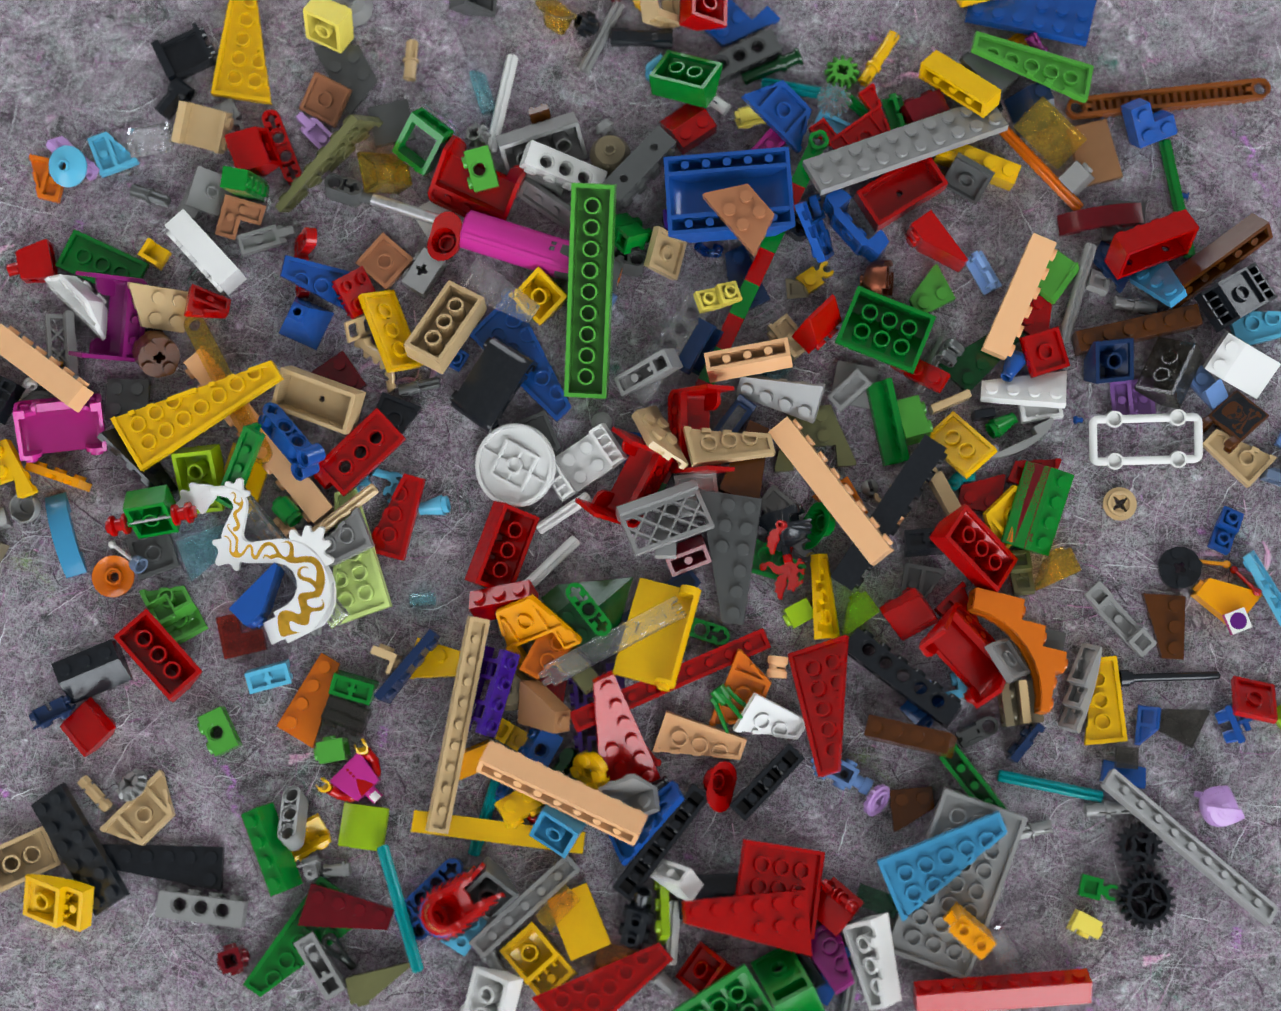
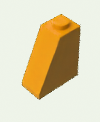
[1190,578,1263,625]

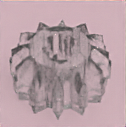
[817,82,852,118]

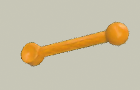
[1199,559,1231,569]

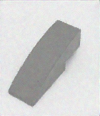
[655,505,677,559]

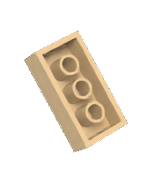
[404,280,487,375]

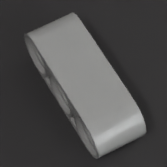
[278,785,309,851]

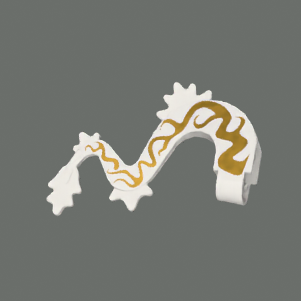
[176,478,337,645]

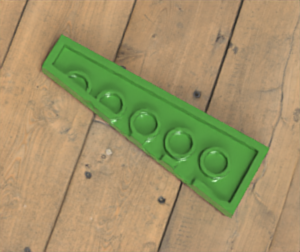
[971,31,1094,104]

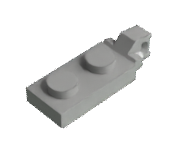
[236,224,297,257]

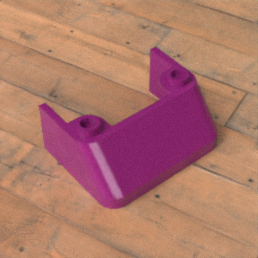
[68,271,148,362]

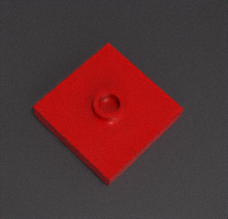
[1019,326,1070,378]
[1231,676,1278,724]

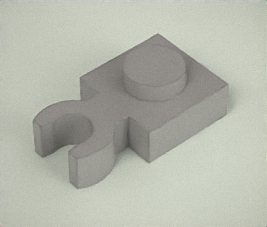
[213,98,245,133]

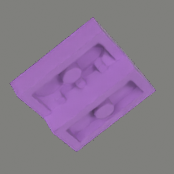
[1109,377,1156,415]

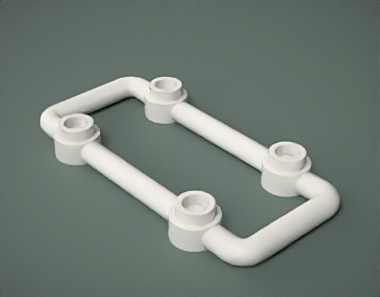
[1089,409,1203,470]

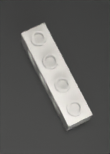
[519,140,608,191]

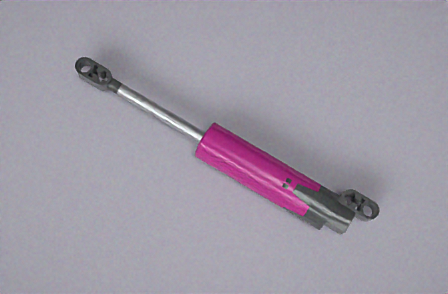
[324,173,646,292]

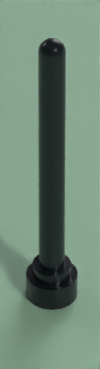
[1119,670,1221,687]

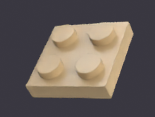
[643,226,687,280]

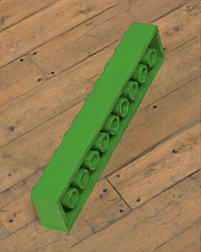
[564,182,617,399]

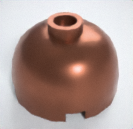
[860,260,894,298]

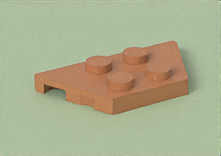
[702,184,774,257]

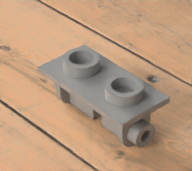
[297,855,325,880]

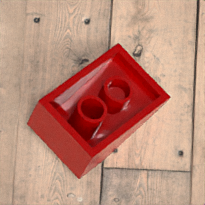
[905,210,968,273]

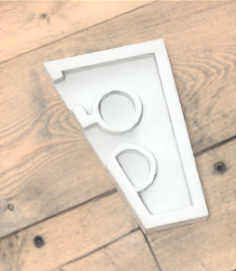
[732,692,806,740]

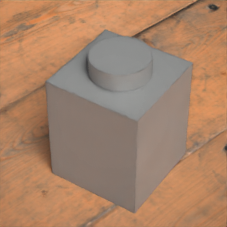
[1058,161,1095,196]

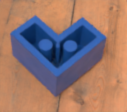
[1120,98,1178,149]

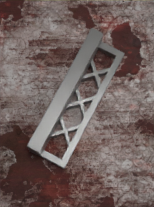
[44,310,78,397]

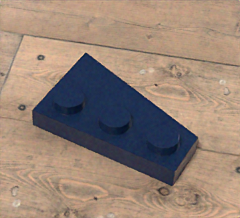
[725,245,770,311]

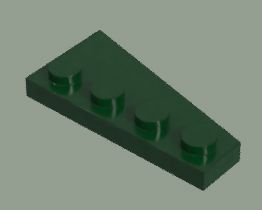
[938,332,1025,391]

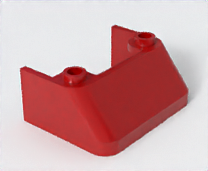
[668,384,735,474]
[575,427,673,528]

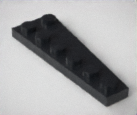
[101,844,225,890]

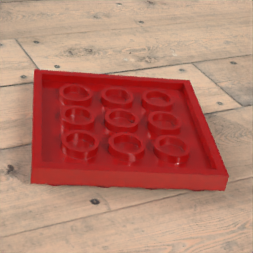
[735,839,825,939]

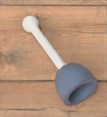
[108,540,148,574]

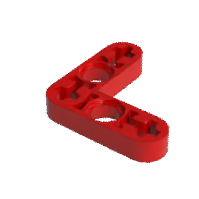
[294,227,317,298]

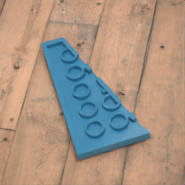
[877,811,1008,922]

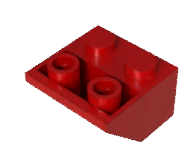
[224,126,282,177]

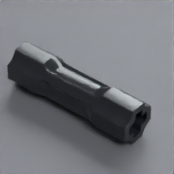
[611,28,673,49]

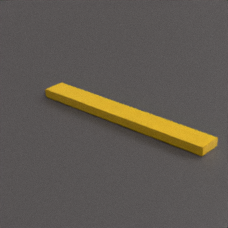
[411,810,585,854]

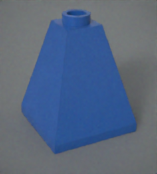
[279,297,334,351]

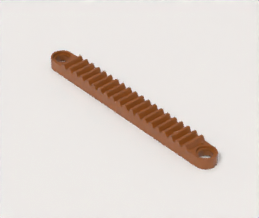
[1065,78,1271,120]

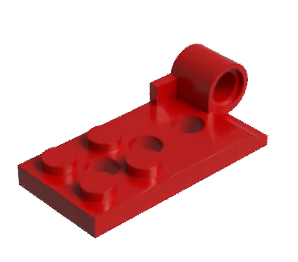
[312,408,406,496]

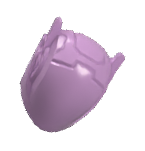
[1194,785,1245,827]

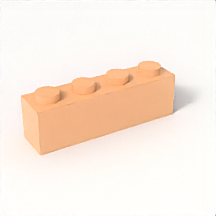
[704,337,793,383]

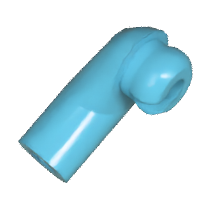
[645,53,663,82]

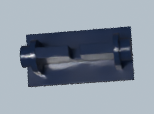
[29,695,77,730]

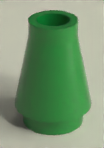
[985,412,1018,439]

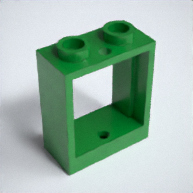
[392,107,454,176]

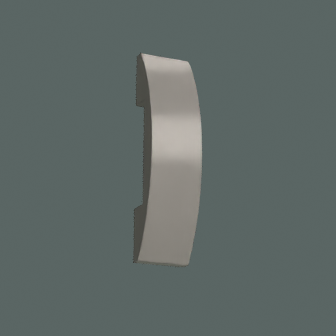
[988,418,1054,461]
[1084,580,1157,657]

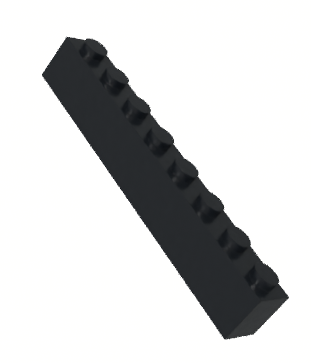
[831,434,948,591]

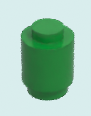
[271,496,303,527]

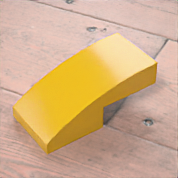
[495,718,528,752]

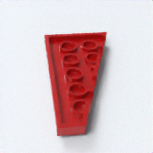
[787,635,849,778]
[531,942,673,1011]

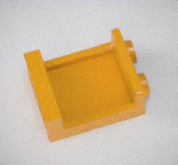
[942,902,996,960]

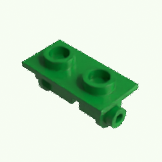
[881,93,907,129]

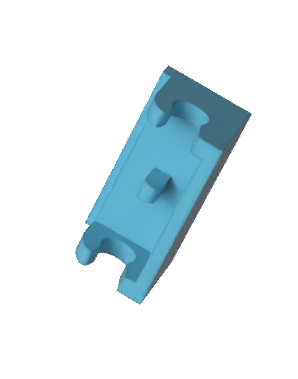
[244,659,293,694]

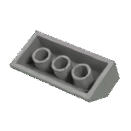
[495,111,588,174]

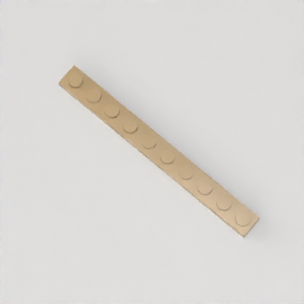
[425,616,490,834]

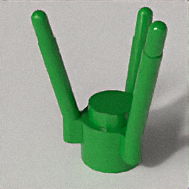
[710,683,746,733]

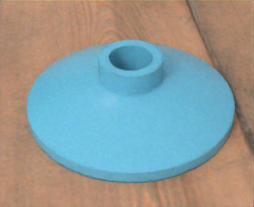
[49,145,87,187]

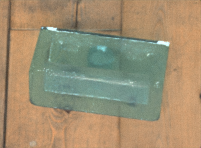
[469,70,495,115]

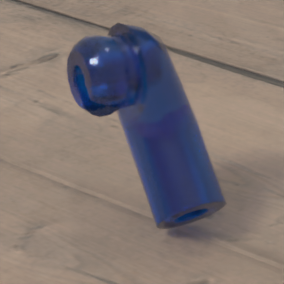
[694,242,724,258]

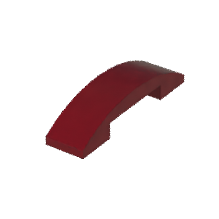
[1057,203,1144,237]

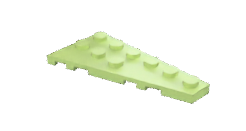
[332,487,393,627]

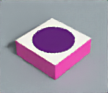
[1222,607,1252,635]

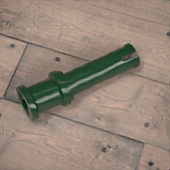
[741,47,803,86]

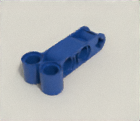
[258,402,326,481]

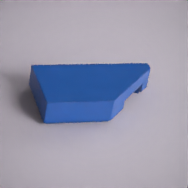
[1134,705,1161,745]

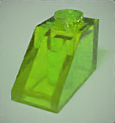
[841,590,880,636]

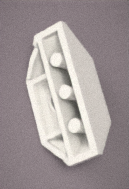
[44,274,108,341]

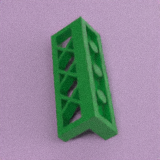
[866,377,910,467]
[215,422,265,510]

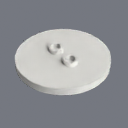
[475,423,556,508]

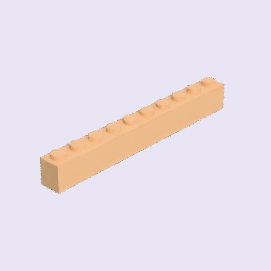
[183,347,334,525]

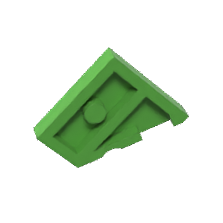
[908,264,956,313]

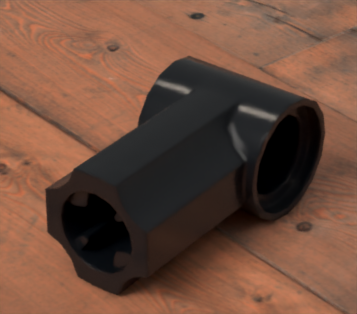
[154,77,195,121]

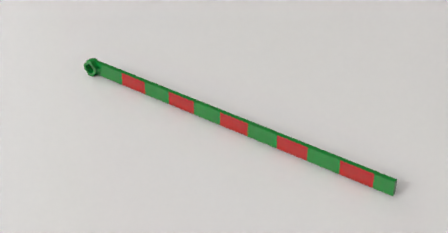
[657,129,829,492]

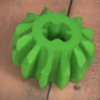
[824,55,860,91]

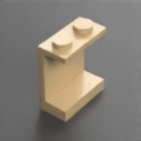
[171,101,234,154]

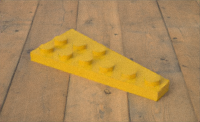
[210,0,272,105]

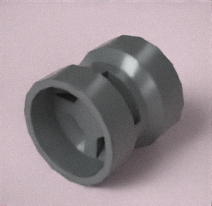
[936,338,965,368]

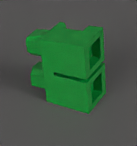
[614,213,652,255]

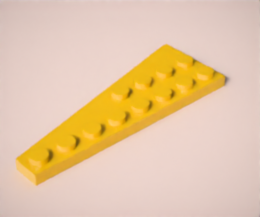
[110,360,284,472]

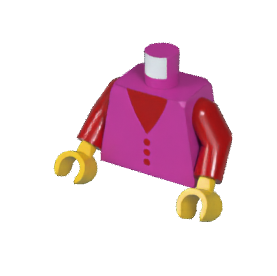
[315,739,383,804]

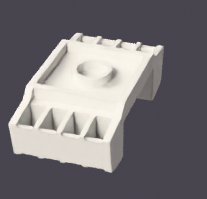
[551,423,628,502]

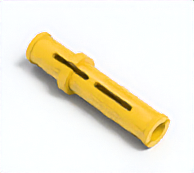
[857,30,900,87]

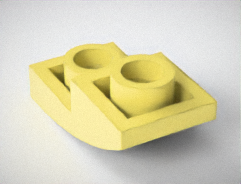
[693,281,742,313]

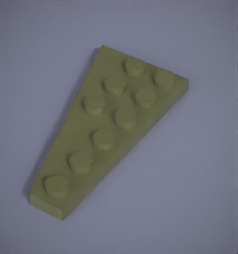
[275,114,383,212]

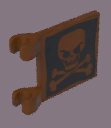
[1202,390,1269,454]

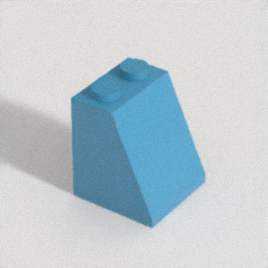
[529,805,587,859]

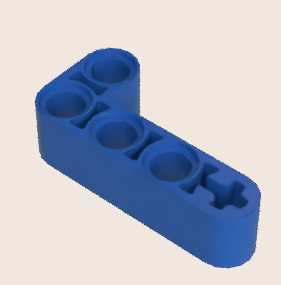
[394,857,463,940]

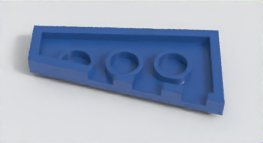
[280,255,350,311]

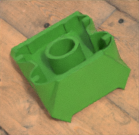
[1038,251,1079,304]

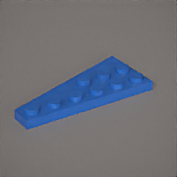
[965,0,1097,47]
[469,291,572,422]

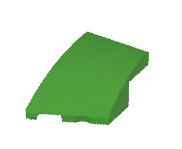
[139,586,209,645]

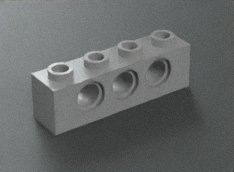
[155,886,249,929]

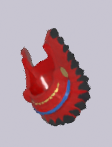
[417,861,506,942]

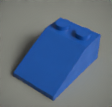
[228,563,285,629]

